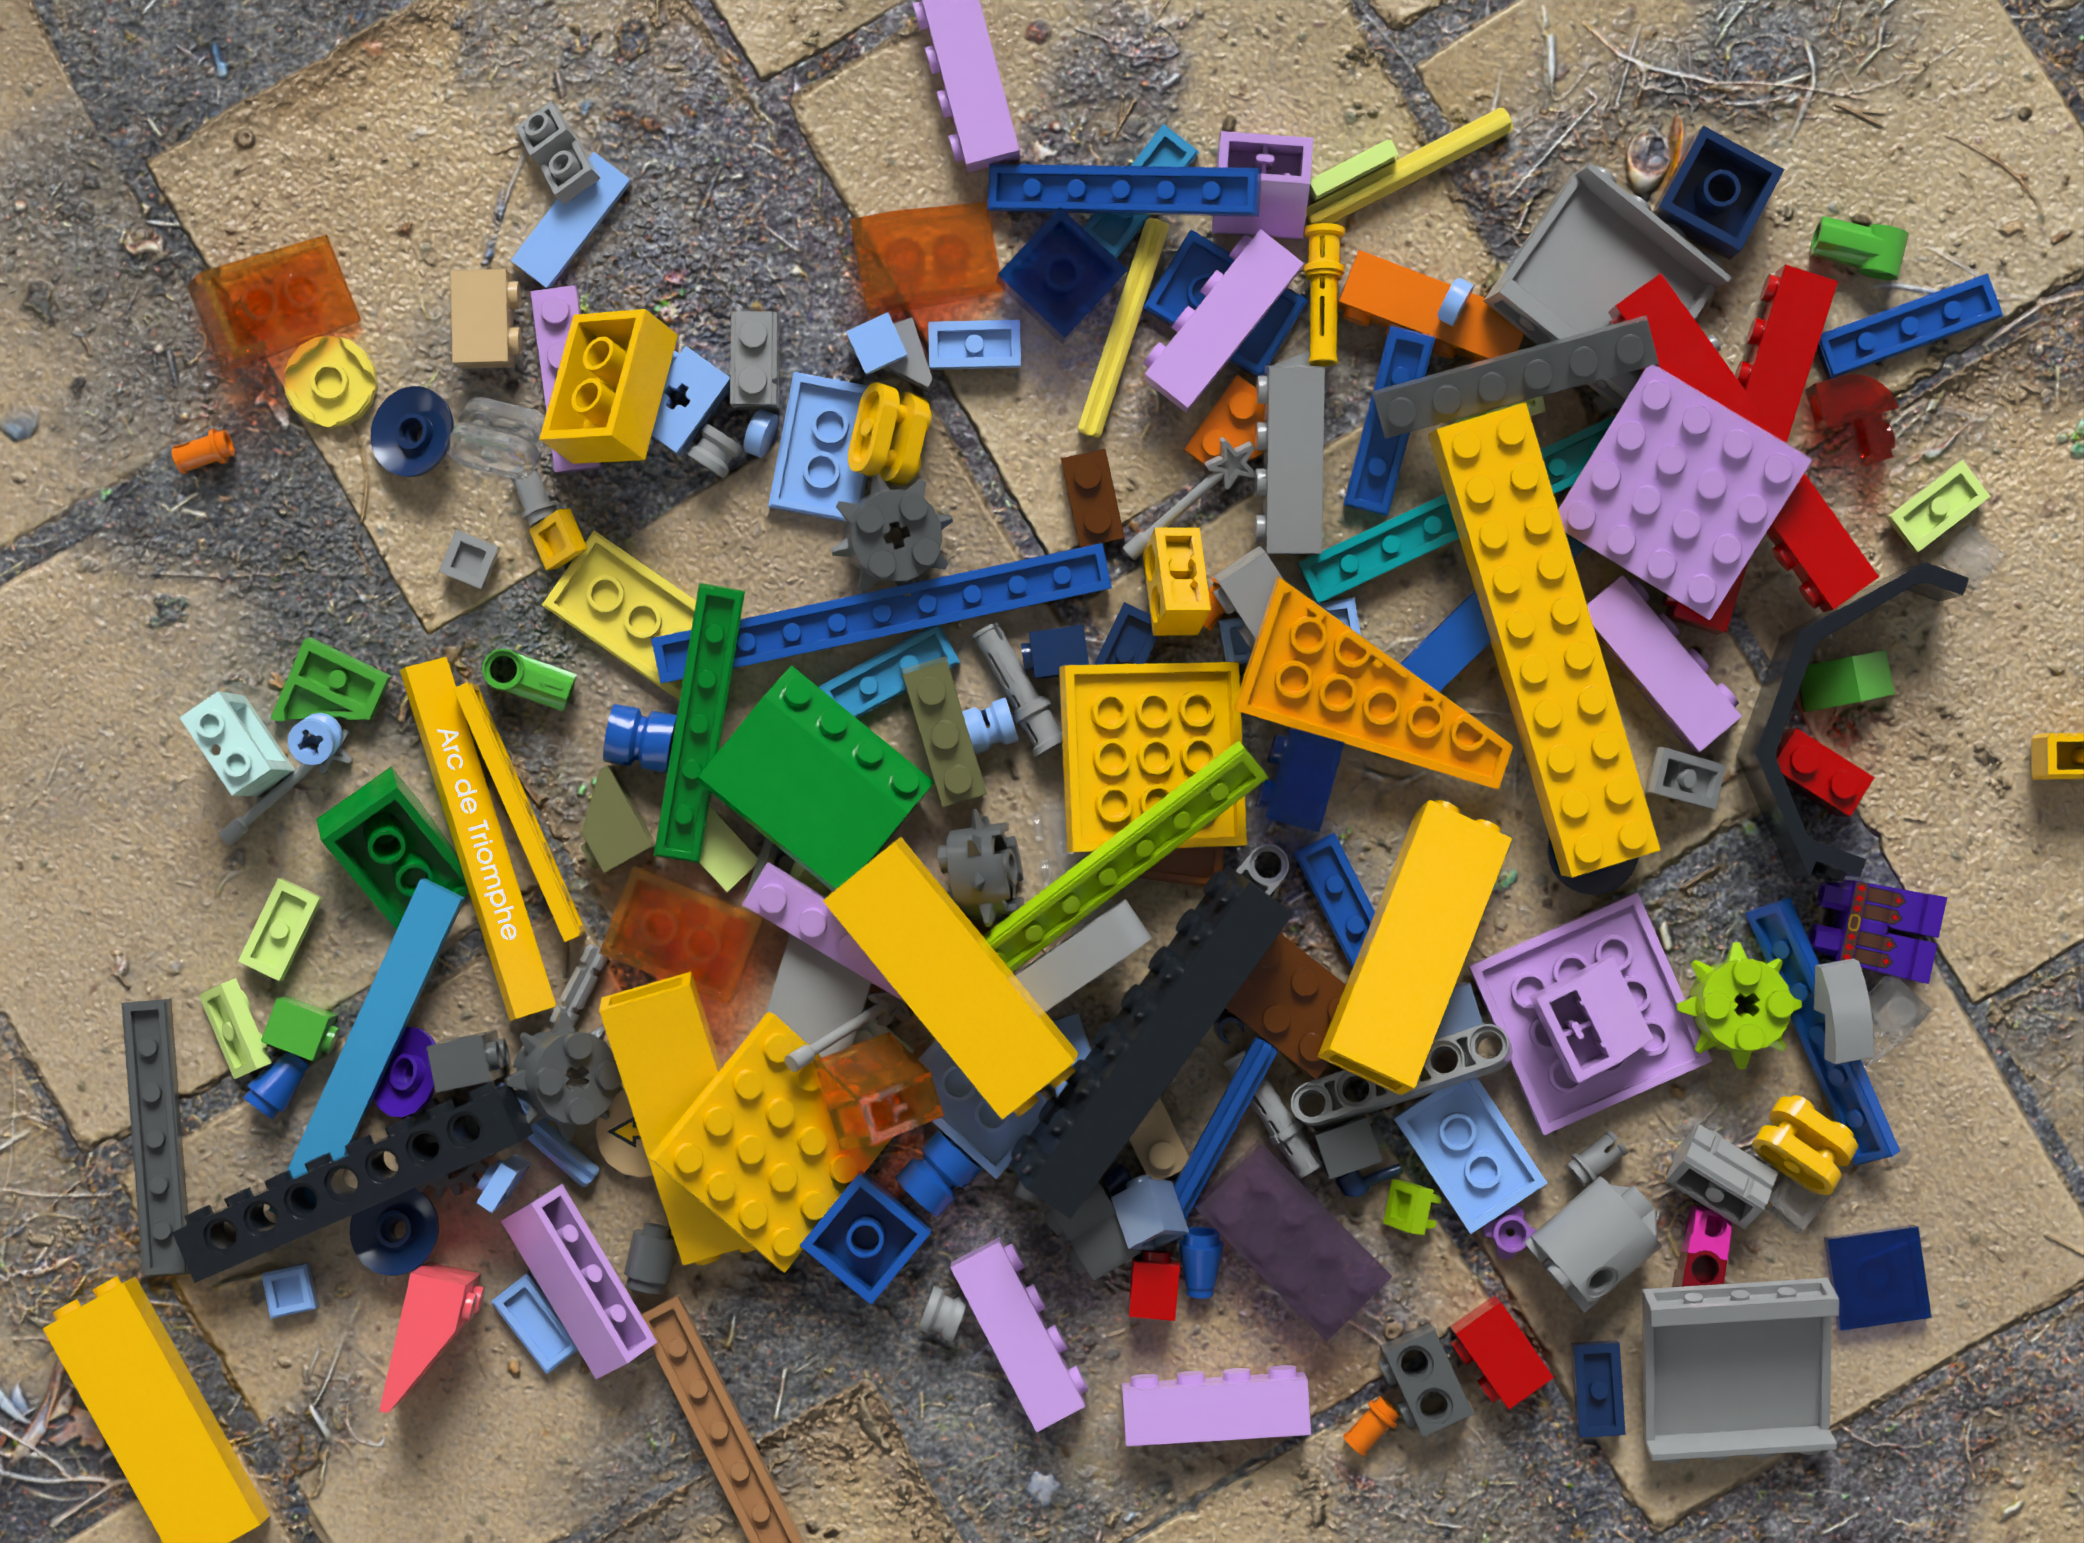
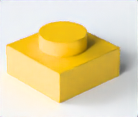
[528,508,588,571]

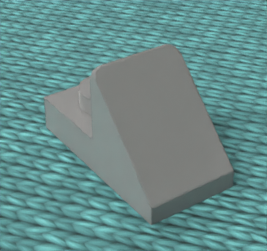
[1645,746,1726,810]

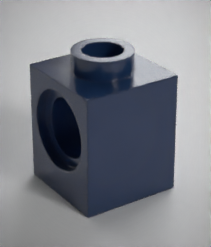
[1021,624,1089,680]

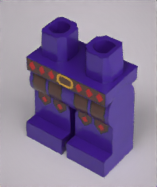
[1808,879,1947,984]

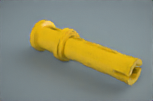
[1303,223,1345,367]

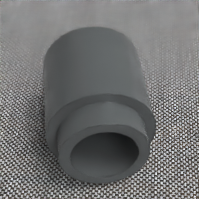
[624,1223,677,1294]

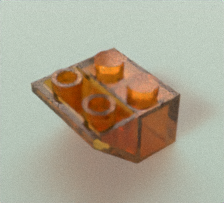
[813,1032,944,1150]

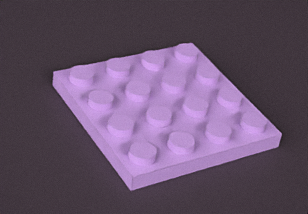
[1558,365,1813,620]
[1467,892,1712,1135]

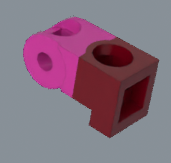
[1672,1204,1732,1287]

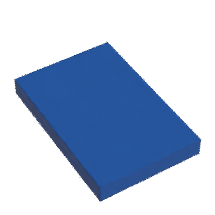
[1143,229,1308,378]

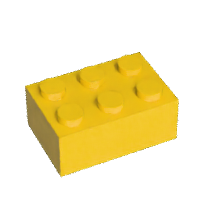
[539,309,678,464]

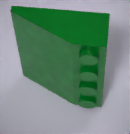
[696,665,934,891]

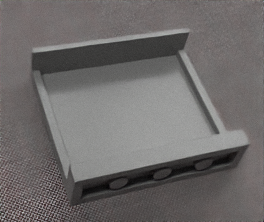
[1483,162,1732,410]
[1642,1278,1839,1463]

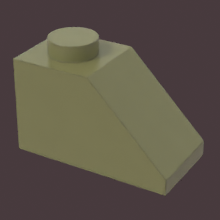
[581,765,656,873]

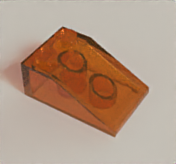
[850,202,1004,318]
[187,234,361,372]

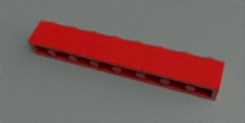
[1663,264,1838,635]
[1608,273,1879,612]

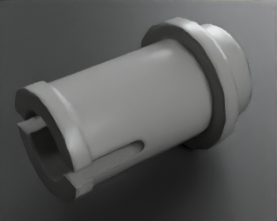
[509,465,557,527]
[1567,1130,1628,1186]

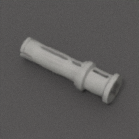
[972,621,1062,758]

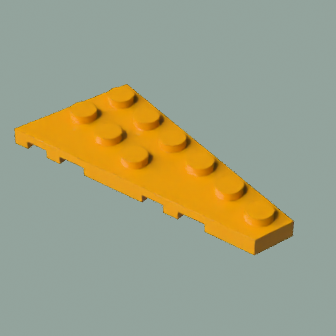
[1234,575,1513,790]

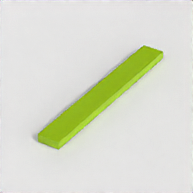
[983,741,1268,972]

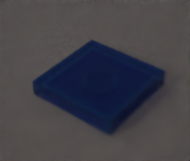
[1824,1225,1932,1331]

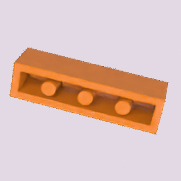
[1337,250,1524,363]

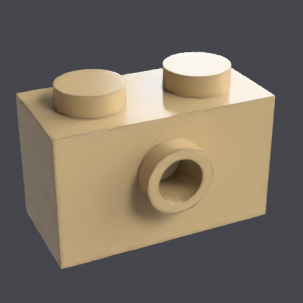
[450,269,522,369]

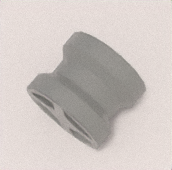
[686,423,744,479]
[918,1286,968,1342]

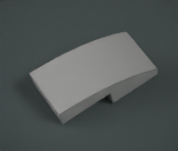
[516,101,601,205]
[1814,959,1874,1064]

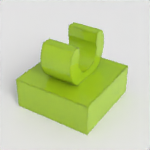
[1383,1179,1442,1235]

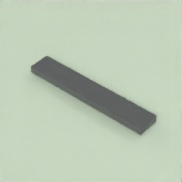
[121,998,190,1278]

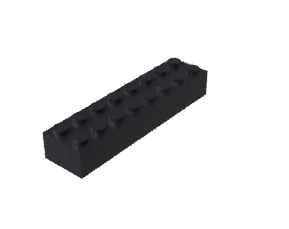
[1009,865,1294,1219]

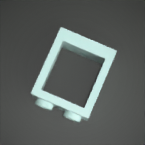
[179,691,295,796]

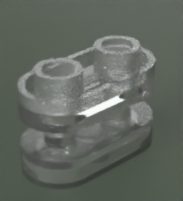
[445,397,546,479]

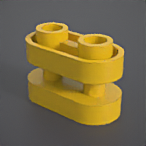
[848,382,932,486]
[1752,1095,1858,1195]

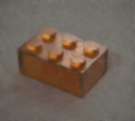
[599,866,766,1004]

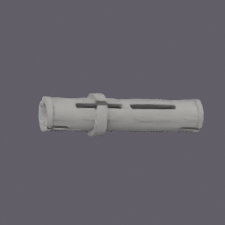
[1224,1047,1323,1179]

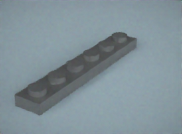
[1373,315,1659,439]

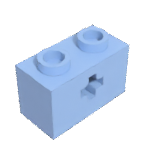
[652,346,730,457]

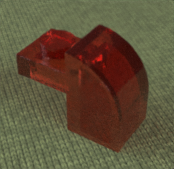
[1805,374,1899,467]

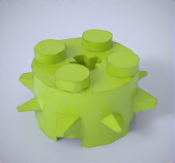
[1676,942,1802,1070]

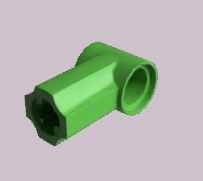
[1810,216,1909,280]
[482,648,577,712]

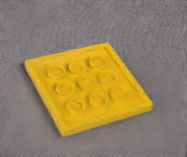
[1059,662,1247,853]
[649,1012,900,1273]

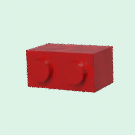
[1777,728,1875,817]
[1450,1295,1554,1409]

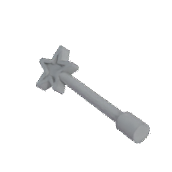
[1123,437,1255,561]
[218,729,353,846]
[785,989,911,1072]

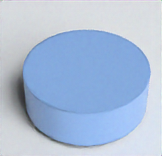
[1437,278,1474,327]
[744,409,778,458]

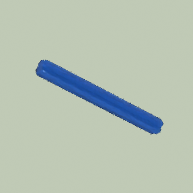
[1171,1037,1278,1243]

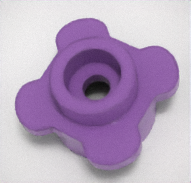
[1483,1205,1536,1260]

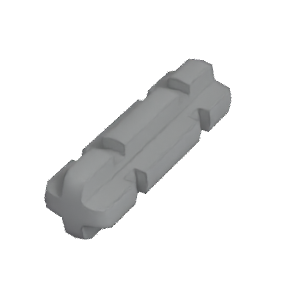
[550,944,610,1027]

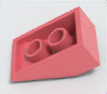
[379,1261,485,1413]

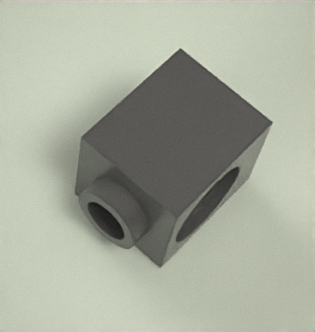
[1311,1115,1386,1179]

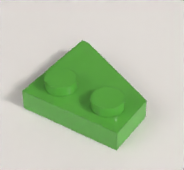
[271,637,392,721]

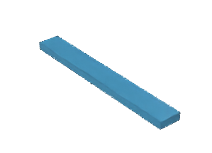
[268,878,465,1214]

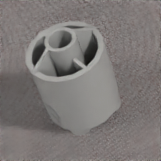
[1523,1176,1662,1313]

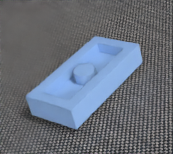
[928,320,1021,370]
[476,1154,531,1213]

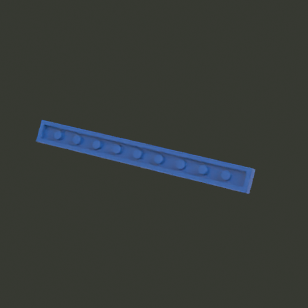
[651,543,1112,684]

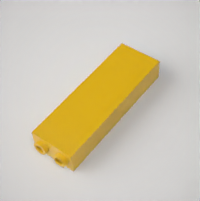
[1317,800,1512,1096]
[823,837,1079,1120]
[599,972,756,1266]
[43,1276,270,1543]

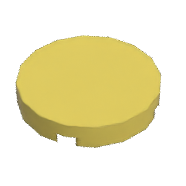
[284,336,378,428]

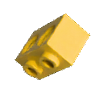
[1143,528,1211,636]

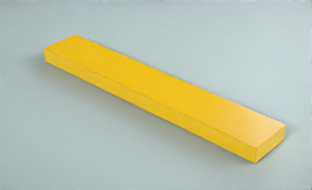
[453,682,586,942]

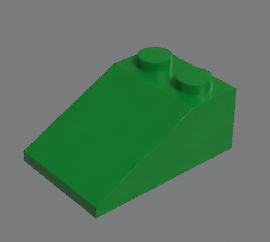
[316,766,469,930]

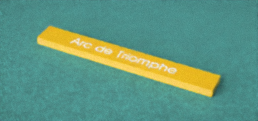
[399,657,556,1021]

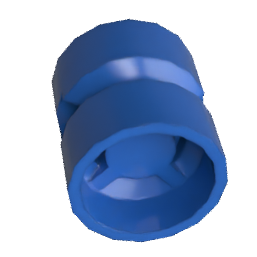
[603,704,677,773]
[895,1129,982,1217]

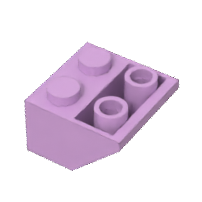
[1212,131,1313,240]
[1529,955,1654,1083]

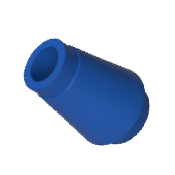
[243,1051,310,1120]
[1178,1227,1224,1298]

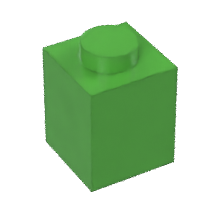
[261,996,340,1061]

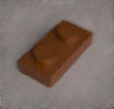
[1061,449,1125,548]

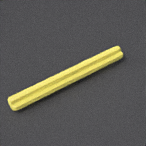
[1306,108,1513,225]
[1078,218,1169,438]

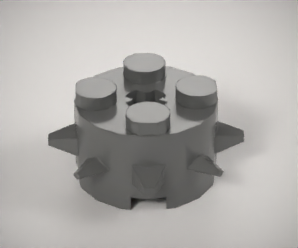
[831,473,953,597]
[938,809,1024,927]
[505,1012,622,1140]

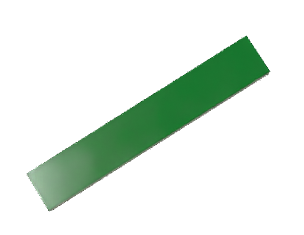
[654,582,745,863]

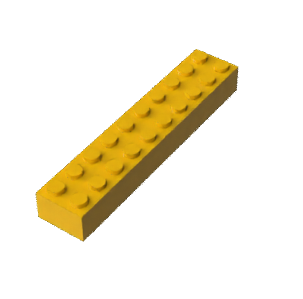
[1428,402,1661,877]

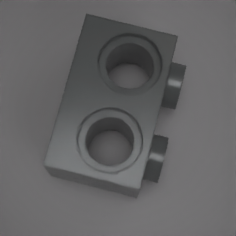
[427,1030,510,1093]
[1377,1323,1473,1437]

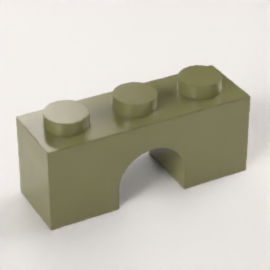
[902,656,987,807]

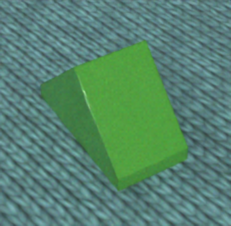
[1799,650,1895,712]

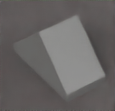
[846,317,934,393]

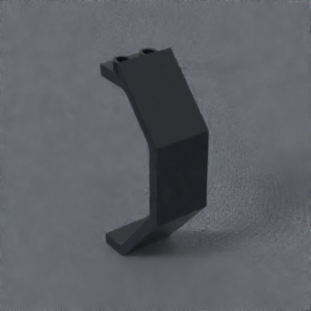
[1736,562,1970,882]

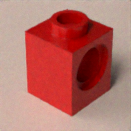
[1128,1250,1180,1321]

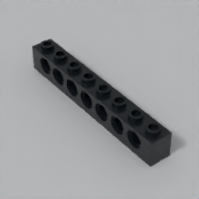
[172,1081,534,1283]

